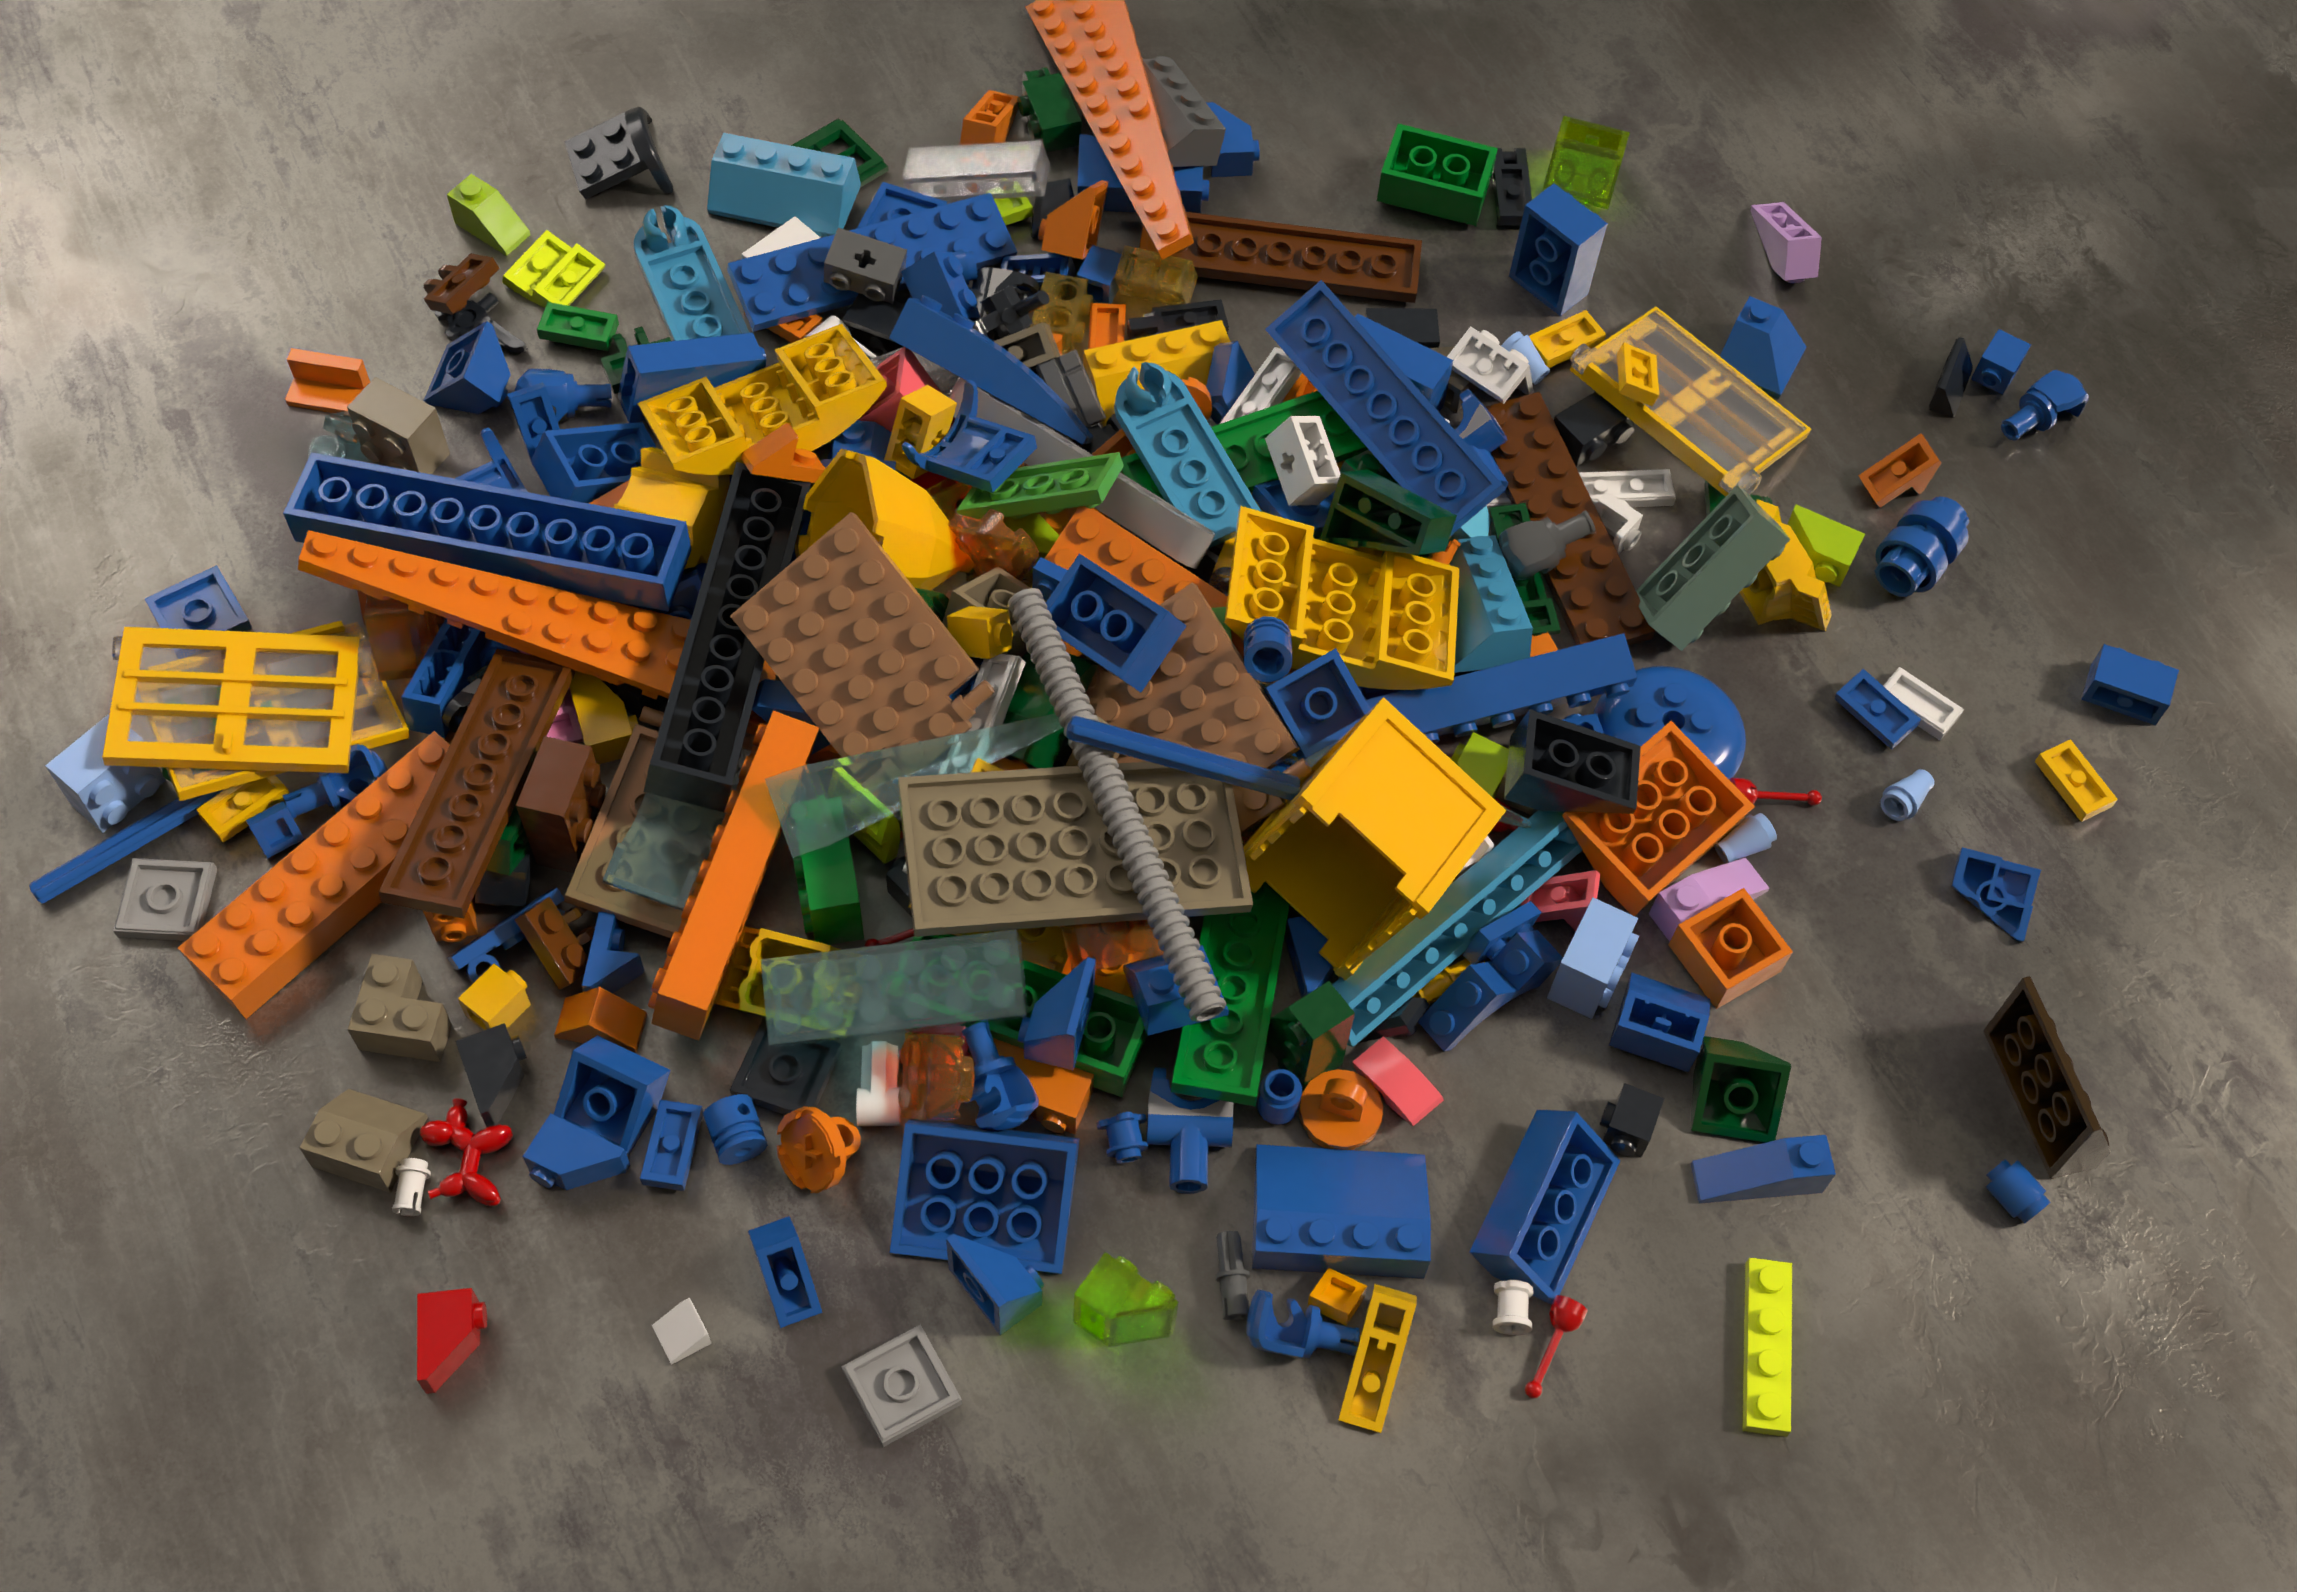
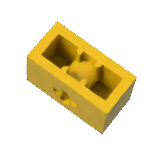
[884,385,957,479]

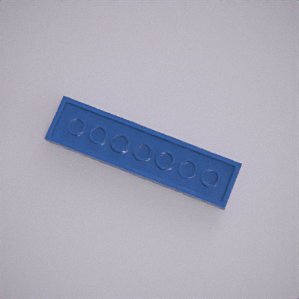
[727,192,1017,332]
[1265,280,1505,536]

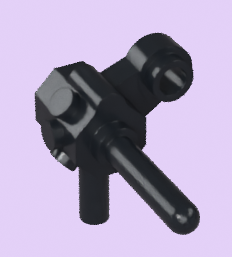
[973,284,1049,374]

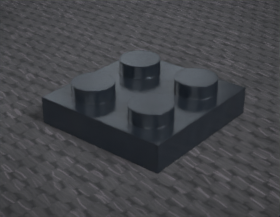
[730,1017,842,1115]

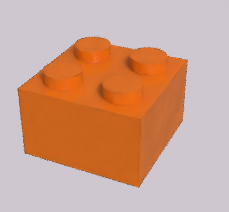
[1668,888,1793,1009]

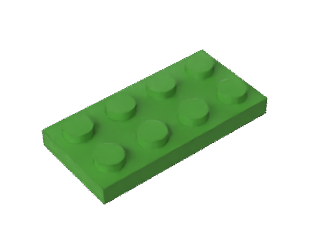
[957,452,1124,524]

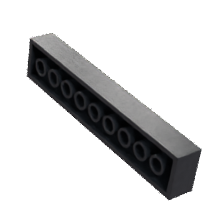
[643,462,811,813]

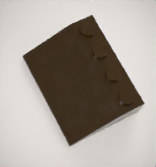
[1983,976,2111,1180]

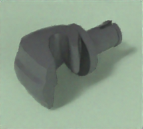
[1499,510,1596,580]

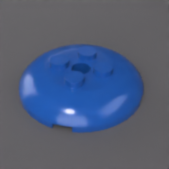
[1593,666,1746,779]

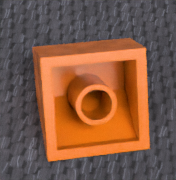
[1038,180,1109,259]

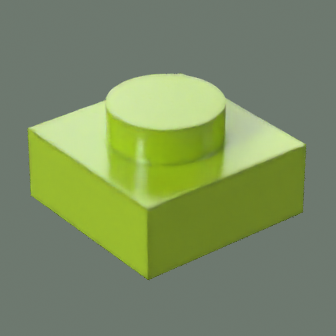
[991,183,1033,225]

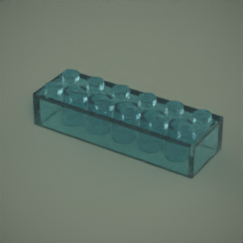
[761,929,1029,1047]

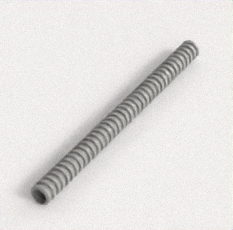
[1008,588,1227,1022]

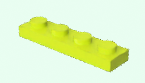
[1743,1257,1792,1437]

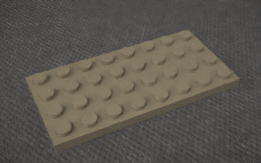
[898,762,1253,937]

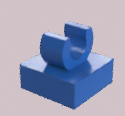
[246,801,304,859]

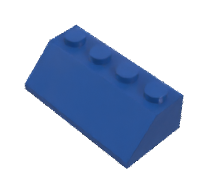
[1470,1110,1621,1304]

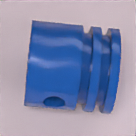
[1244,616,1292,682]
[703,1094,768,1165]

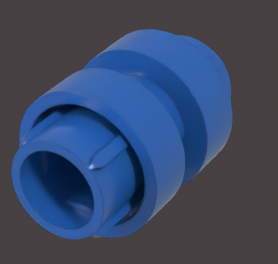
[1874,496,1969,597]

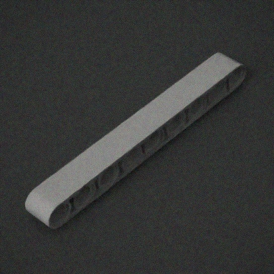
[949,377,1215,569]

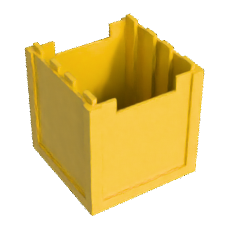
[1243,697,1506,980]

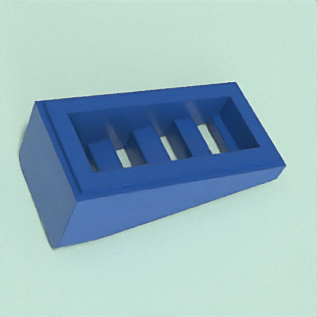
[1000,253,1076,296]

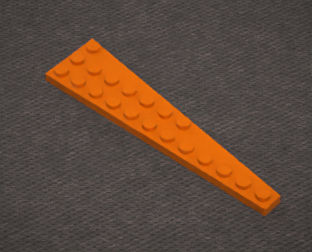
[1025,0,1194,260]
[298,530,776,735]

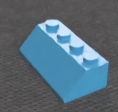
[707,133,861,237]
[1449,535,1533,673]

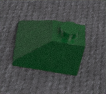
[1690,1036,1791,1142]

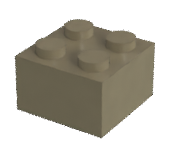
[347,377,450,474]
[942,567,1047,658]

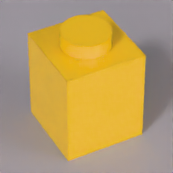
[947,606,1013,659]
[458,964,531,1031]

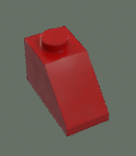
[417,1288,487,1394]

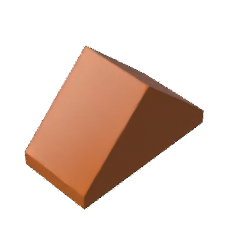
[554,987,647,1052]

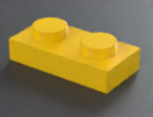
[1529,310,1606,368]
[1617,342,1659,407]
[2035,739,2118,822]
[196,775,289,843]

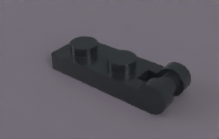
[1492,148,1532,225]

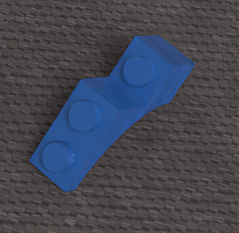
[1418,930,1563,1052]

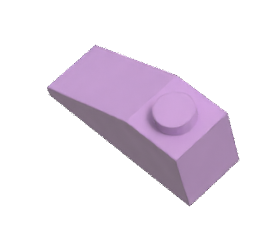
[1751,202,1822,283]
[1649,857,1769,942]

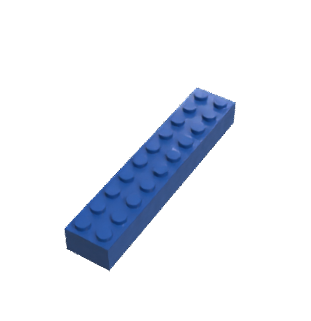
[283,452,692,611]

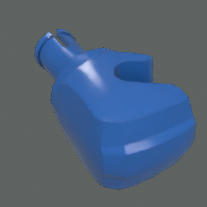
[515,369,612,422]
[2001,370,2089,441]
[283,744,388,819]
[962,1022,1039,1130]
[1246,1289,1360,1359]

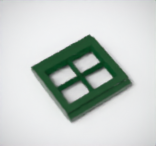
[791,118,889,188]

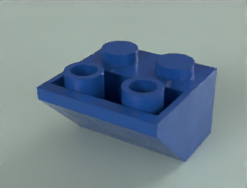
[1609,972,1710,1072]

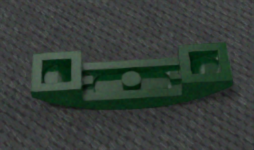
[1488,503,1560,636]

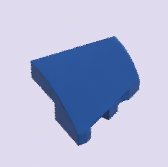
[1951,847,2041,942]

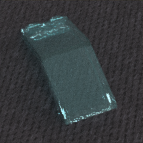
[602,748,751,911]

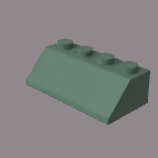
[1636,485,1790,651]

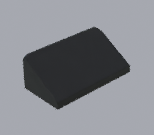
[1929,337,1973,418]

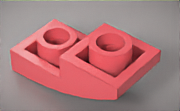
[1352,1037,1444,1127]

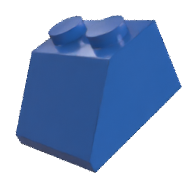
[553,1035,671,1157]

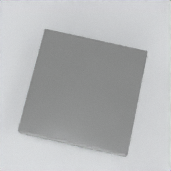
[113,858,217,941]
[841,1324,962,1447]

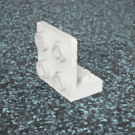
[1447,326,1533,404]

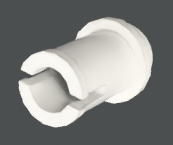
[392,1158,431,1216]

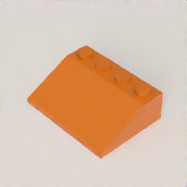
[1562,721,1755,916]

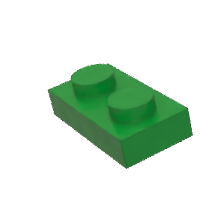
[537,302,619,351]

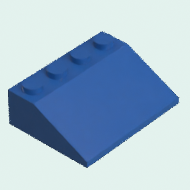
[890,1118,1080,1274]
[1252,1144,1431,1279]

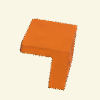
[285,348,370,416]

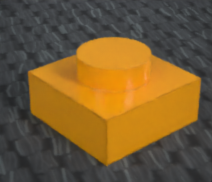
[1307,1267,1367,1326]

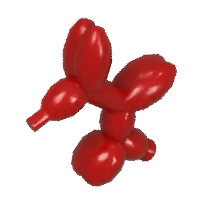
[420,1098,513,1206]

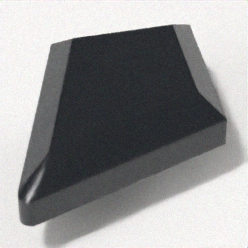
[1031,178,1074,238]
[1358,997,1429,1043]

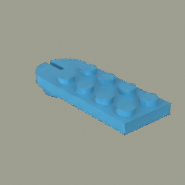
[634,205,750,341]
[1114,362,1262,549]

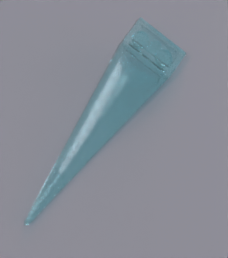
[765,714,1062,858]

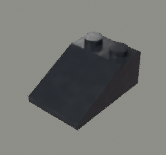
[1504,710,1641,814]

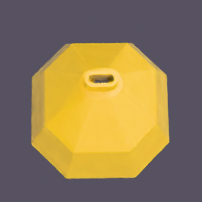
[794,449,980,591]

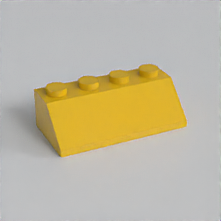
[1083,320,1230,428]

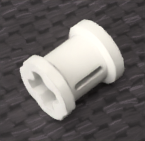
[1492,1280,1533,1335]

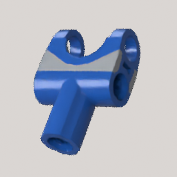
[1455,389,1509,498]
[1147,1067,1233,1194]

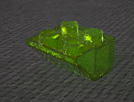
[1542,116,1630,210]
[1073,1252,1179,1347]

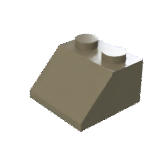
[299,1089,428,1193]

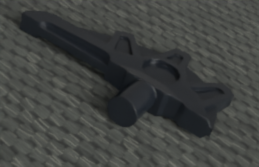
[435,292,528,353]

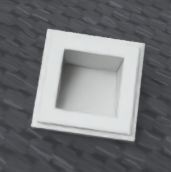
[652,1298,712,1365]

